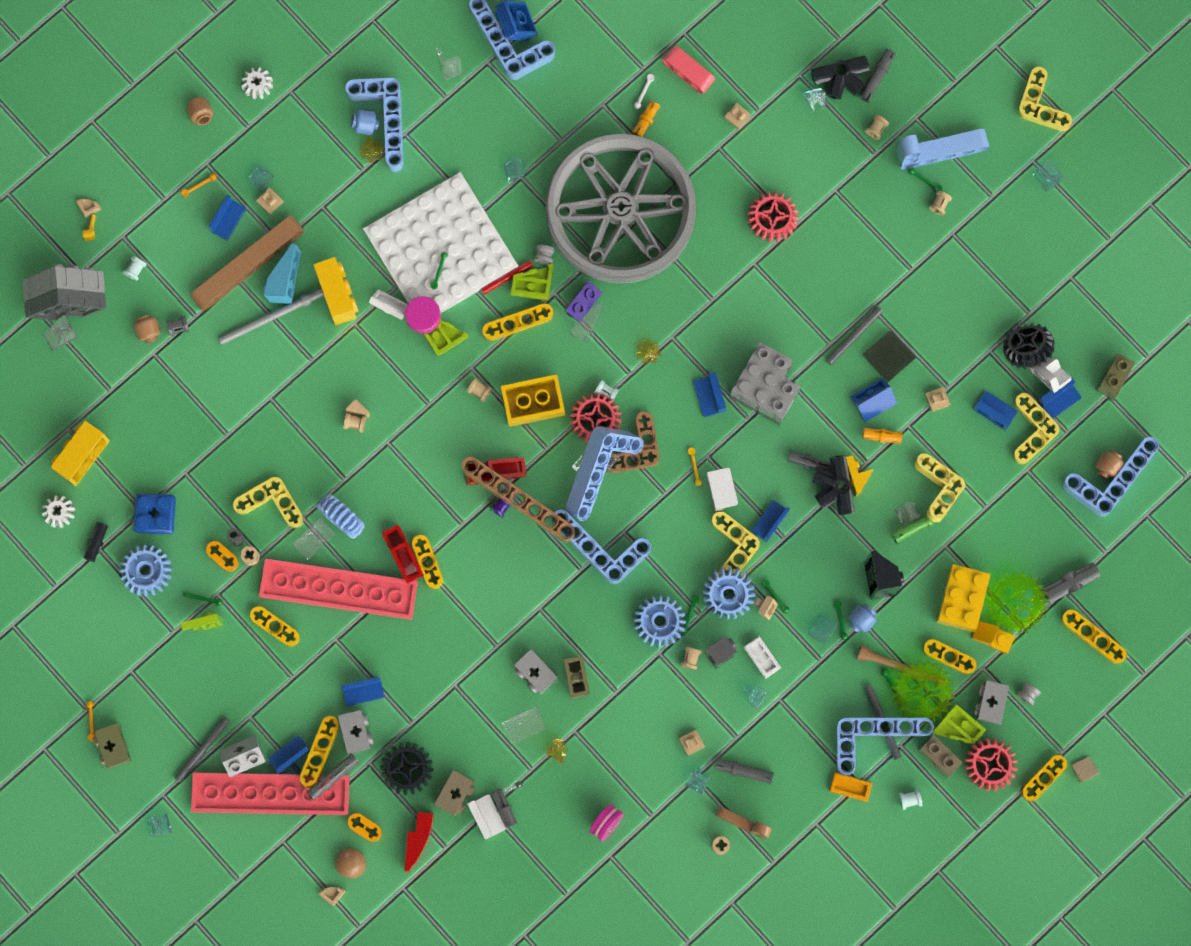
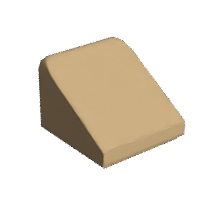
[346,400,370,418]
[1071,757,1099,783]

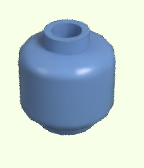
[351,109,379,135]
[848,604,877,633]

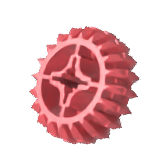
[748,192,799,242]
[570,393,622,443]
[965,738,1018,791]

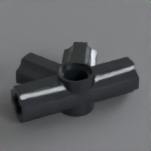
[811,55,870,100]
[812,455,855,515]

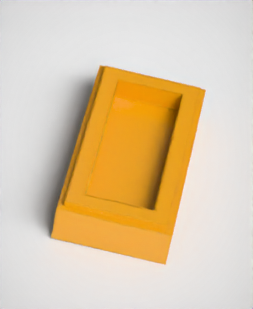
[829,772,872,802]

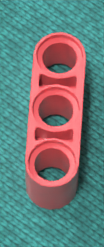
[662,45,715,94]

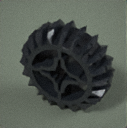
[1003,322,1055,370]
[380,742,433,795]

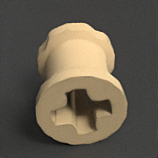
[865,115,889,140]
[929,191,952,216]
[467,378,492,402]
[343,412,366,433]
[241,546,260,566]
[680,647,702,670]
[712,836,730,855]

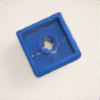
[495,0,537,40]
[133,493,176,534]

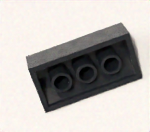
[864,551,904,600]

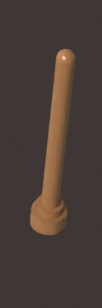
[856,645,947,686]

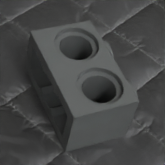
[705,636,737,669]

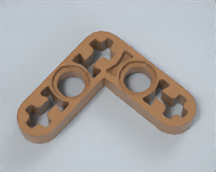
[606,412,659,473]
[715,806,772,840]

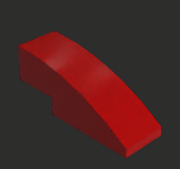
[464,457,527,486]
[382,524,424,584]
[405,812,434,872]

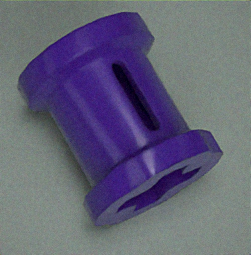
[489,499,510,518]

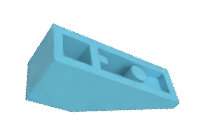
[263,244,302,304]

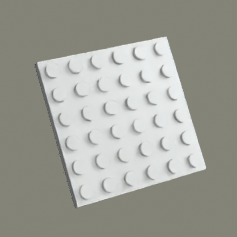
[363,172,518,313]

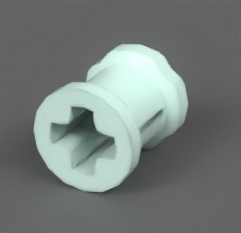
[123,256,146,281]
[594,380,619,401]
[899,789,922,810]

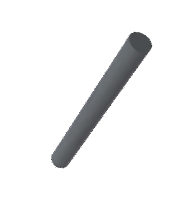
[826,307,883,365]
[865,685,901,760]
[174,717,230,782]

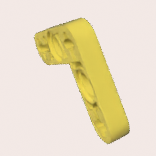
[1018,67,1072,131]
[1013,393,1059,464]
[914,454,965,522]
[233,477,303,528]
[712,512,760,575]

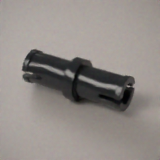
[83,522,109,562]

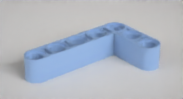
[469,0,555,80]
[345,78,404,172]
[896,129,990,169]
[566,426,643,521]
[1062,437,1159,517]
[552,510,651,584]
[837,718,934,775]

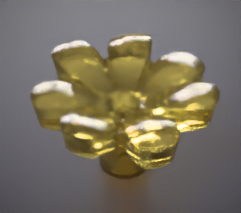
[360,138,385,163]
[636,339,661,364]
[546,738,568,764]

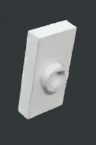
[369,289,408,320]
[743,636,781,679]

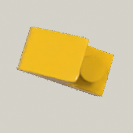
[846,455,873,497]
[971,621,1015,654]

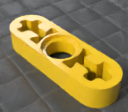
[412,535,443,589]
[250,606,300,647]
[923,639,977,675]
[1022,755,1067,801]

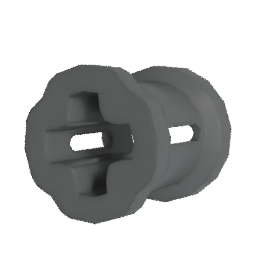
[166,315,190,337]

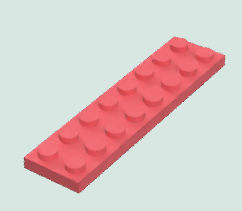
[259,559,418,620]
[191,773,350,815]

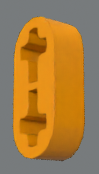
[206,541,239,572]
[348,813,382,842]

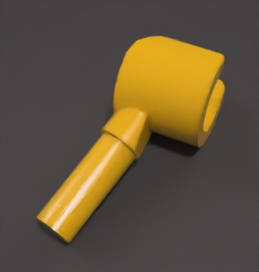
[83,214,96,241]

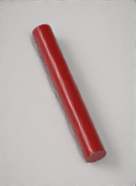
[481,260,533,295]

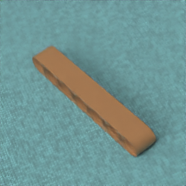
[190,216,305,311]
[462,457,575,542]

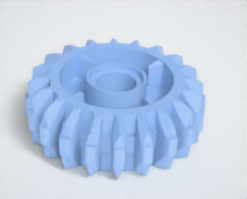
[317,494,365,539]
[119,545,172,597]
[703,567,755,619]
[634,595,686,648]

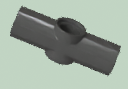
[1042,562,1101,604]

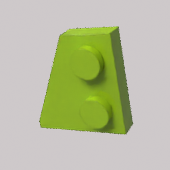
[511,264,554,300]
[423,319,469,357]
[180,611,224,631]
[932,704,986,744]

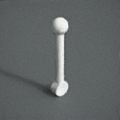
[634,74,654,109]

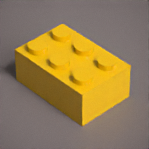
[313,257,358,326]
[501,374,565,427]
[51,421,110,487]
[936,564,991,633]

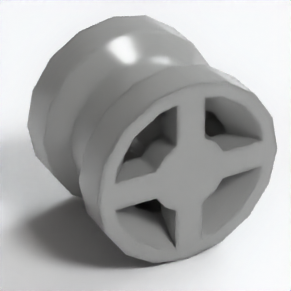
[534,245,555,265]
[1016,682,1041,706]

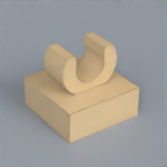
[724,103,751,130]
[256,188,283,215]
[925,387,950,412]
[753,596,778,620]
[679,730,705,756]

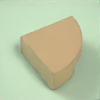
[76,198,102,218]
[318,887,346,907]

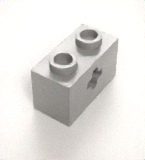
[514,649,558,695]
[974,680,1009,725]
[338,710,374,755]
[219,735,266,777]

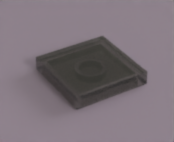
[862,330,916,383]

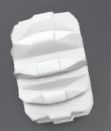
[241,67,273,100]
[42,495,75,528]

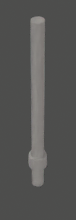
[218,289,324,345]

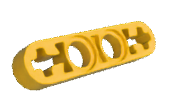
[482,304,553,341]
[1061,610,1127,664]
[300,716,340,789]

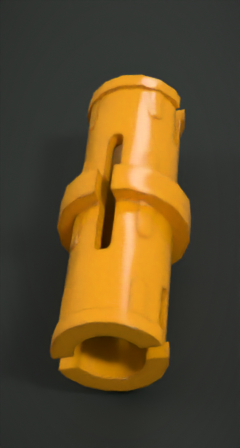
[631,100,660,137]
[862,427,902,444]

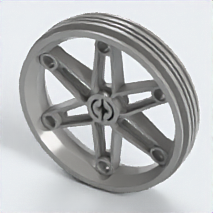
[546,134,696,283]

